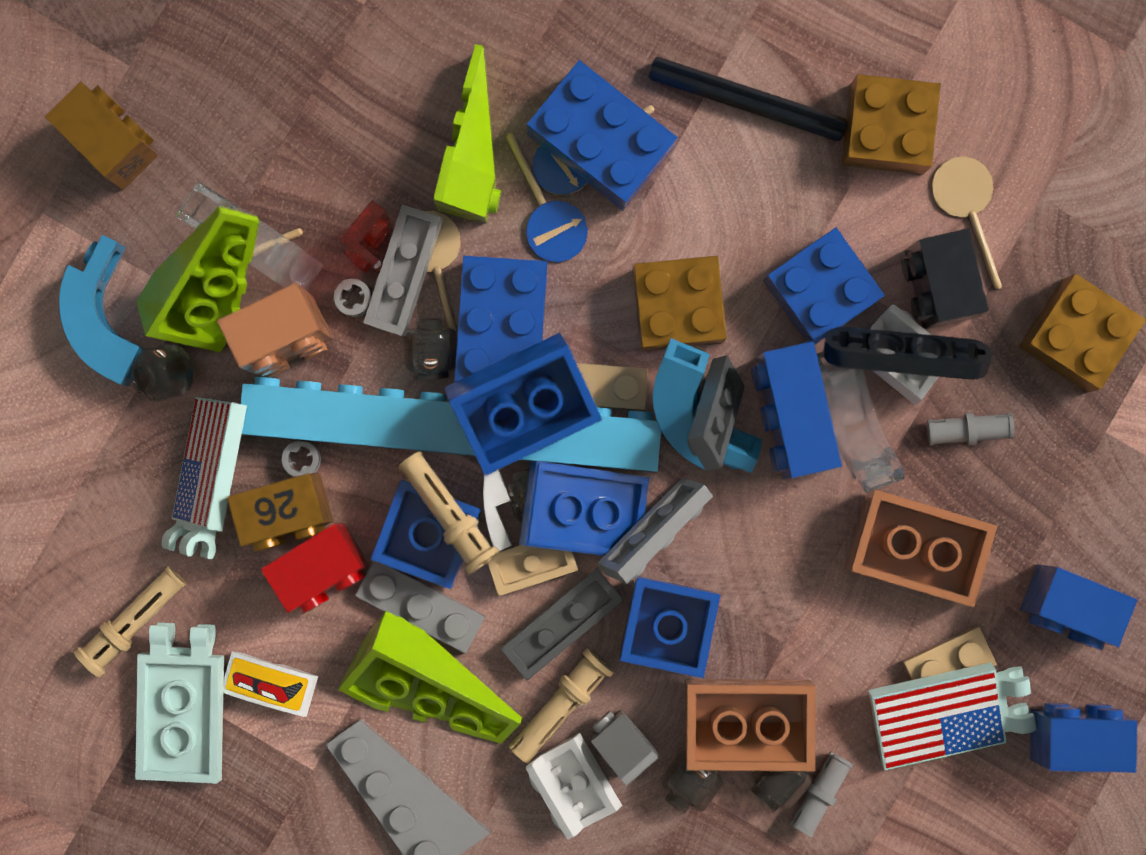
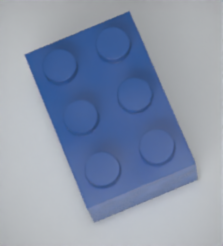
[527,60,678,211]
[454,255,548,382]
[444,333,602,476]
[751,341,842,479]

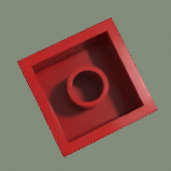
[261,523,370,615]

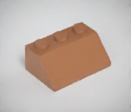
[684,679,816,771]

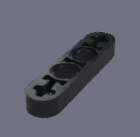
[823,327,992,380]

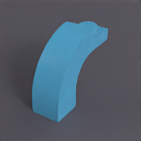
[59,235,148,387]
[653,338,762,473]

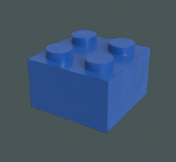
[763,227,885,345]
[371,480,482,589]
[1019,564,1138,651]
[619,576,721,678]
[1030,702,1137,773]

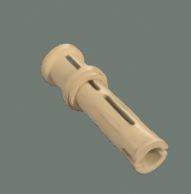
[398,451,500,574]
[73,566,187,678]
[508,648,615,764]

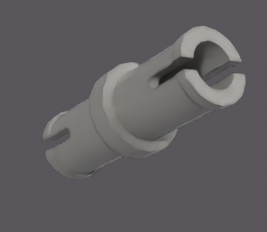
[926,412,1014,446]
[789,751,854,838]

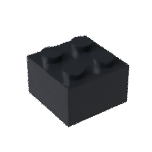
[901,228,989,330]

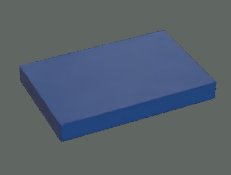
[519,460,650,555]

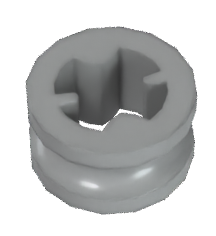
[334,278,372,317]
[282,440,322,477]

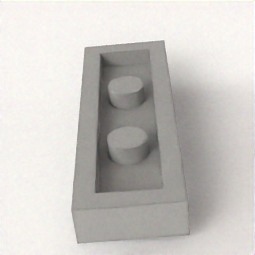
[363,204,444,337]
[597,477,713,584]
[355,561,486,654]

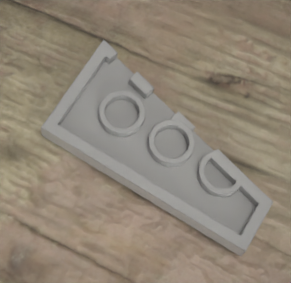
[326,719,491,855]

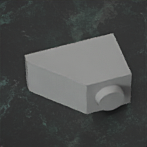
[591,709,658,786]

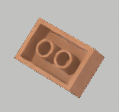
[217,283,334,378]
[844,489,997,607]

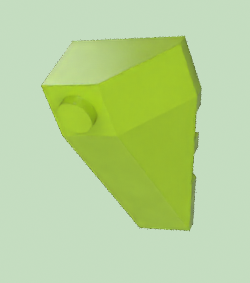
[433,44,502,223]
[136,206,259,353]
[338,611,522,744]

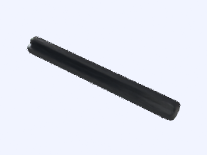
[649,57,847,141]

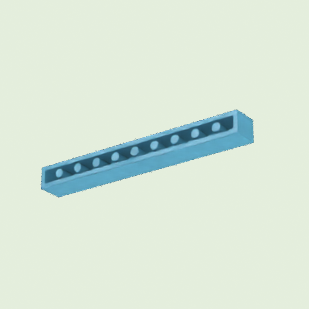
[241,377,661,472]

